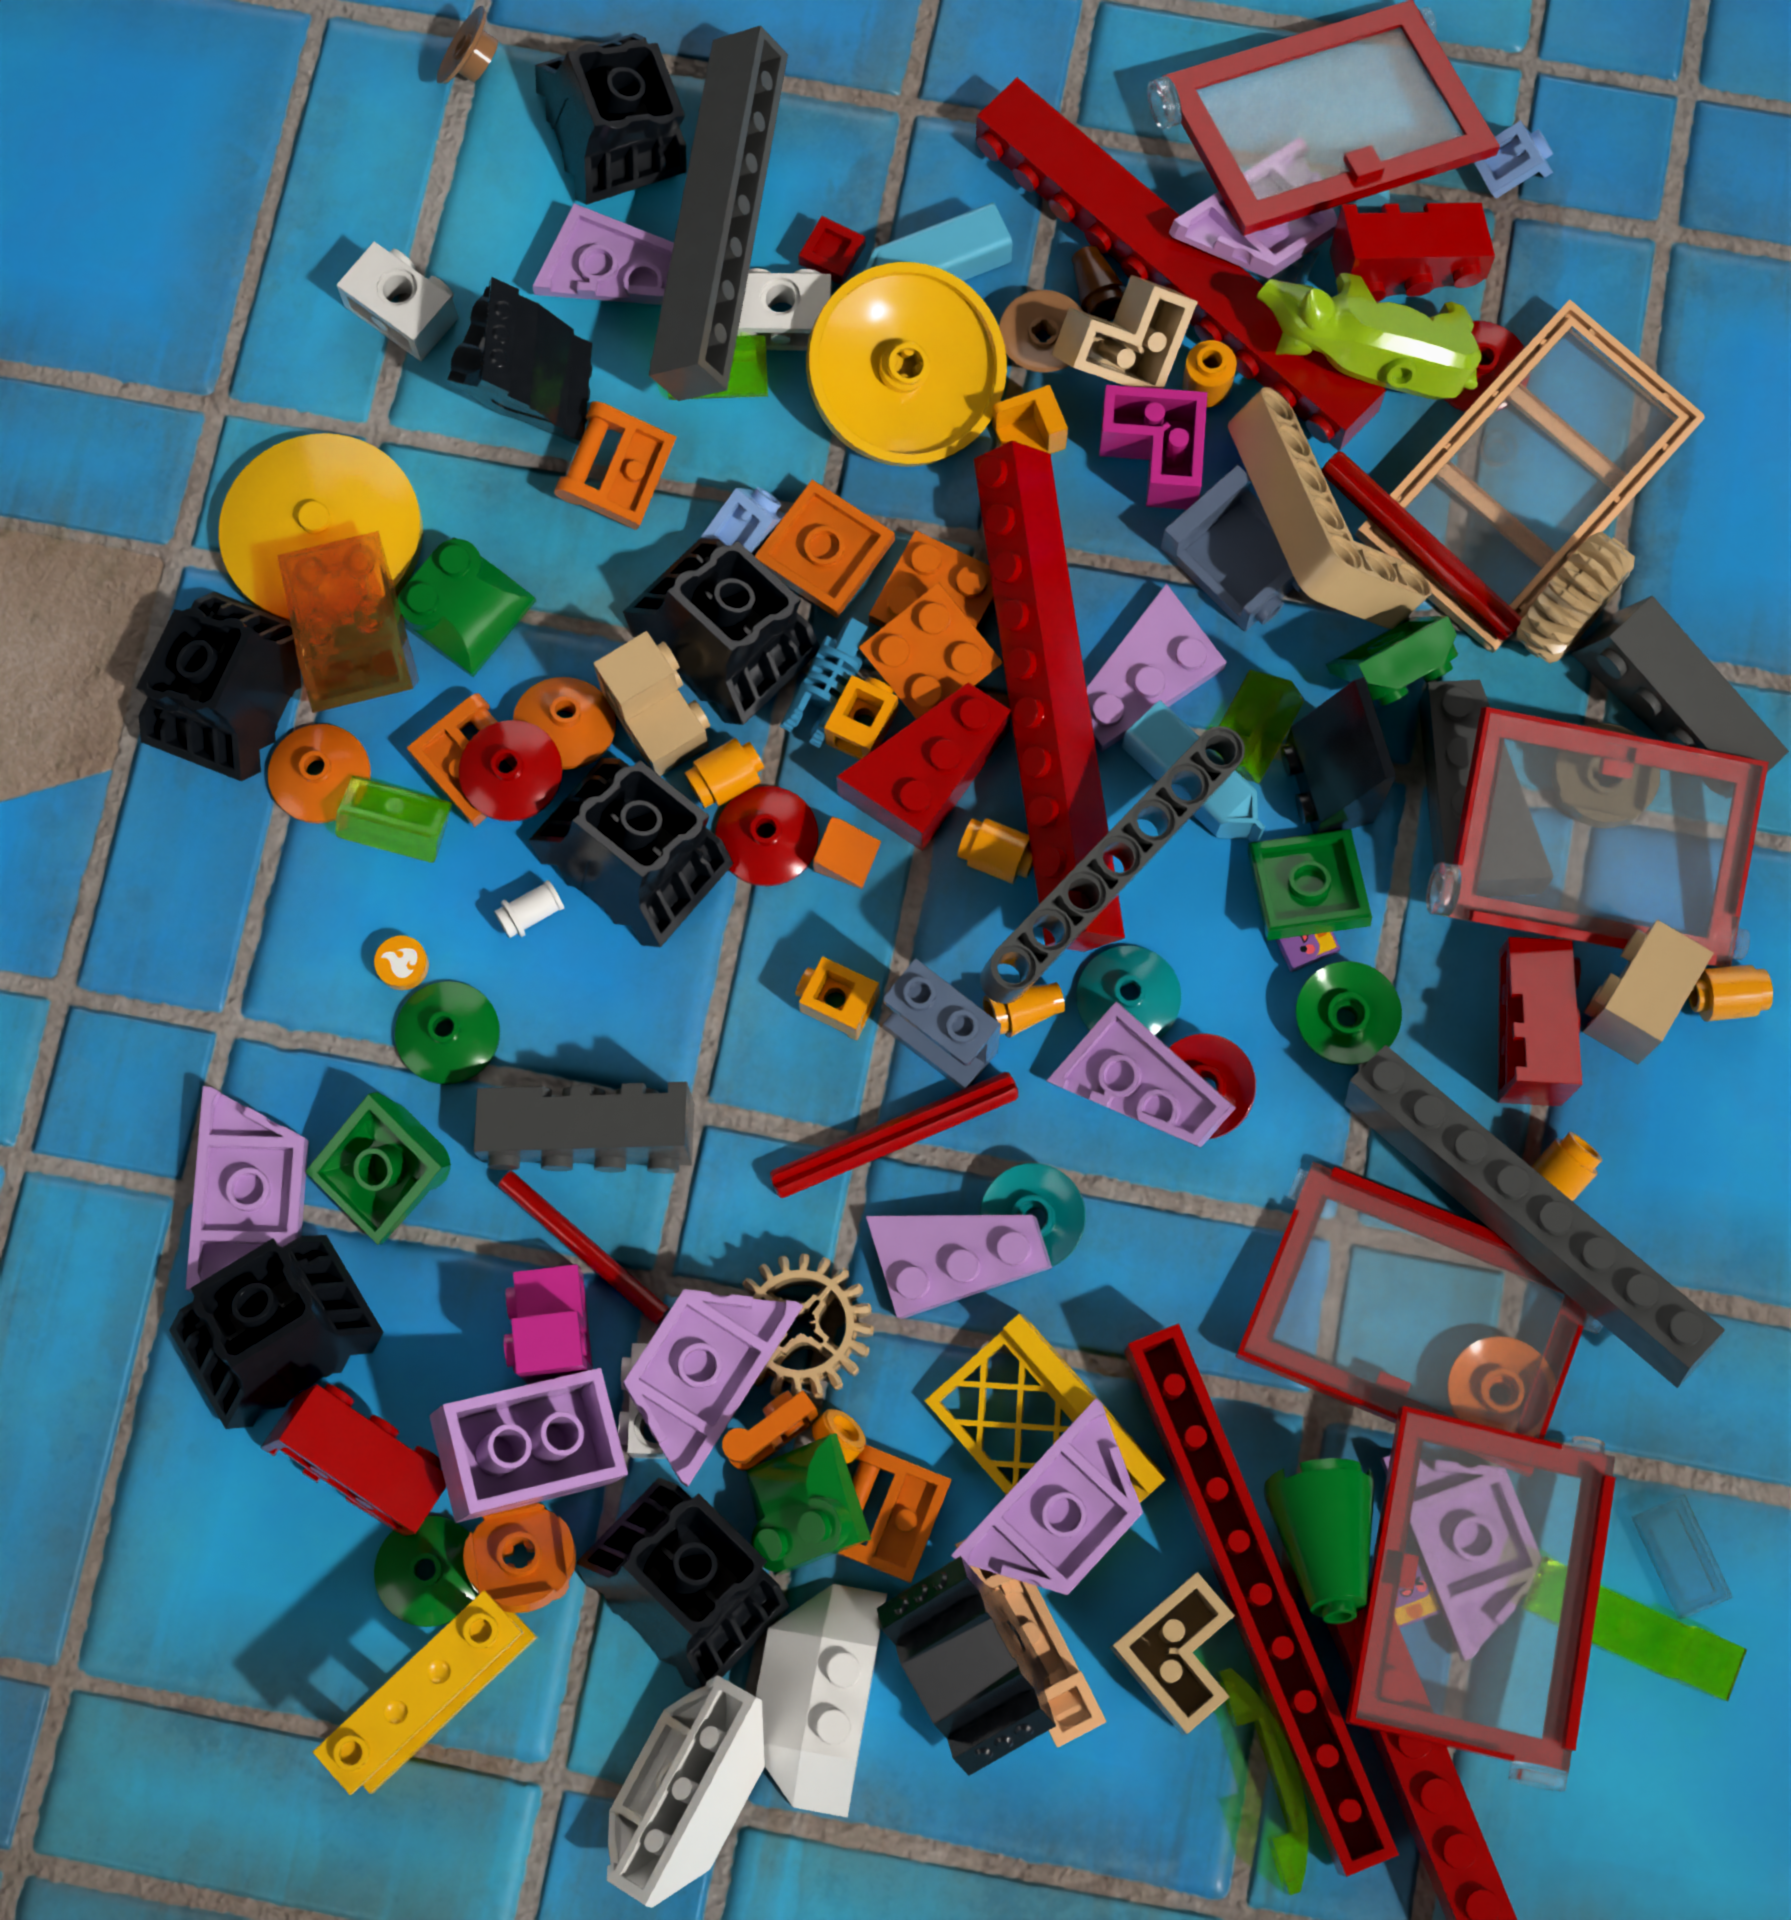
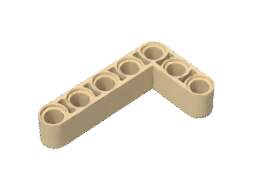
[1228,387,1431,629]

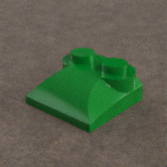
[391,537,536,677]
[1326,616,1458,706]
[305,1092,451,1245]
[746,1434,871,1576]

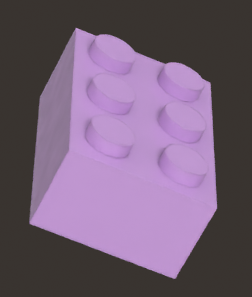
[429,1368,628,1523]

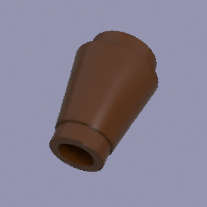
[1071,246,1126,321]

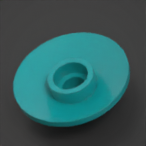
[1076,945,1181,1039]
[979,1163,1086,1267]

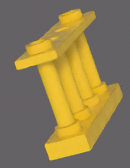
[312,1590,538,1795]

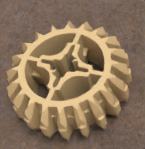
[1517,531,1635,664]
[742,1253,874,1399]

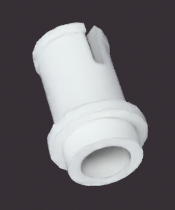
[494,880,565,938]

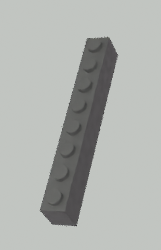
[649,25,788,401]
[1344,1045,1725,1388]

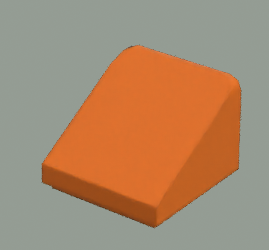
[813,816,881,889]

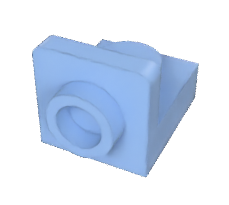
[1474,120,1553,199]
[701,487,784,555]

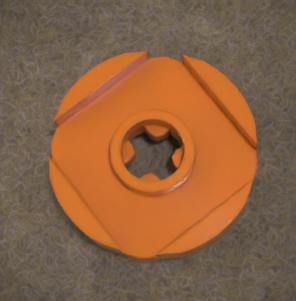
[463,1503,576,1613]

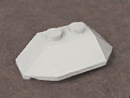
[756,1584,887,1818]
[607,1675,765,1908]

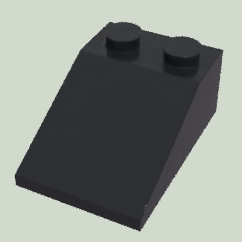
[1281,677,1396,834]

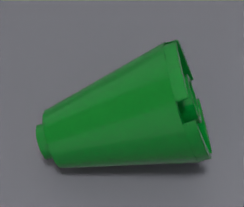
[1263,1458,1375,1624]

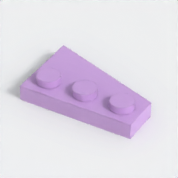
[532,203,674,305]
[1046,1002,1236,1148]
[866,1215,1052,1319]

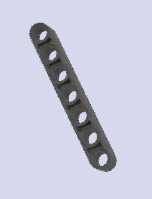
[980,726,1245,1004]

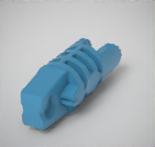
[780,618,869,748]

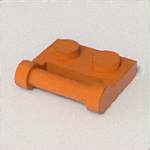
[554,401,677,530]
[406,693,517,828]
[722,1390,819,1471]
[836,1445,952,1584]

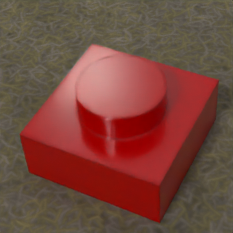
[798,216,866,285]

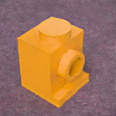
[824,675,899,760]
[795,956,880,1041]

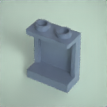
[1161,465,1303,632]
[883,958,1001,1090]

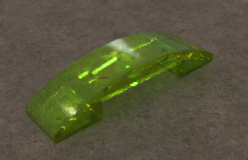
[1521,1557,1747,1702]
[1215,1668,1308,1895]

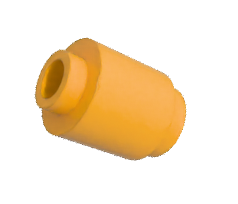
[1182,340,1237,408]
[684,738,765,809]
[957,818,1033,884]
[1688,964,1773,1022]
[1531,1132,1603,1201]

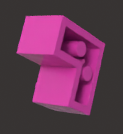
[1099,385,1207,510]
[504,1264,593,1384]

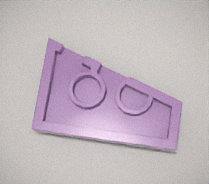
[1087,583,1227,752]

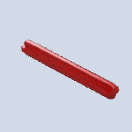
[1321,451,1522,641]
[770,1072,1018,1198]

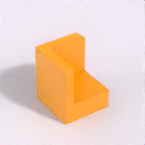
[992,385,1068,454]

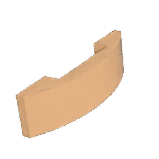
[955,1540,1107,1748]

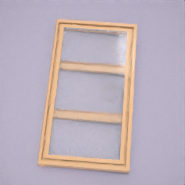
[1355,299,1705,653]

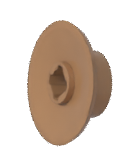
[437,6,498,84]
[999,290,1083,372]

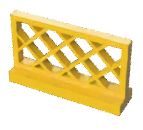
[924,1313,1168,1503]

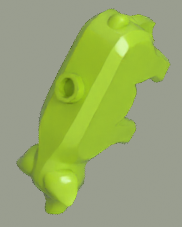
[1257,273,1481,400]

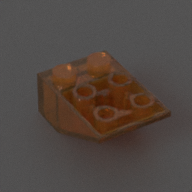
[278,530,419,713]

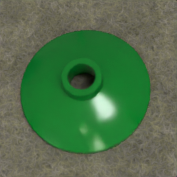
[1295,961,1402,1065]
[395,981,500,1085]
[374,1516,478,1627]

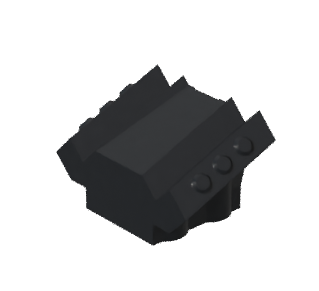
[535,33,687,205]
[447,277,592,446]
[623,538,820,725]
[136,592,316,781]
[529,758,734,947]
[169,1235,384,1429]
[576,1477,789,1690]
[876,1556,1056,1776]

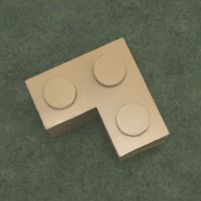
[1051,274,1198,389]
[593,631,711,776]
[1583,919,1714,1065]
[1109,1572,1235,1735]

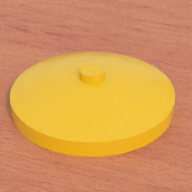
[806,262,1007,467]
[219,433,423,629]

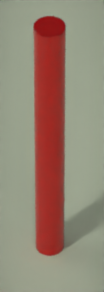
[498,1170,670,1325]

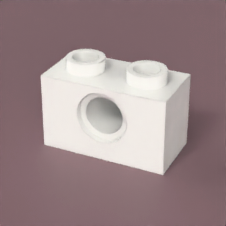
[336,241,458,362]
[735,268,832,351]

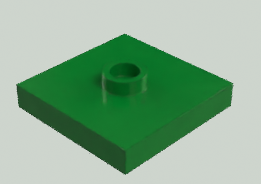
[1248,829,1372,941]

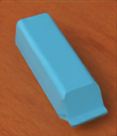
[855,202,1013,281]
[1121,700,1266,842]

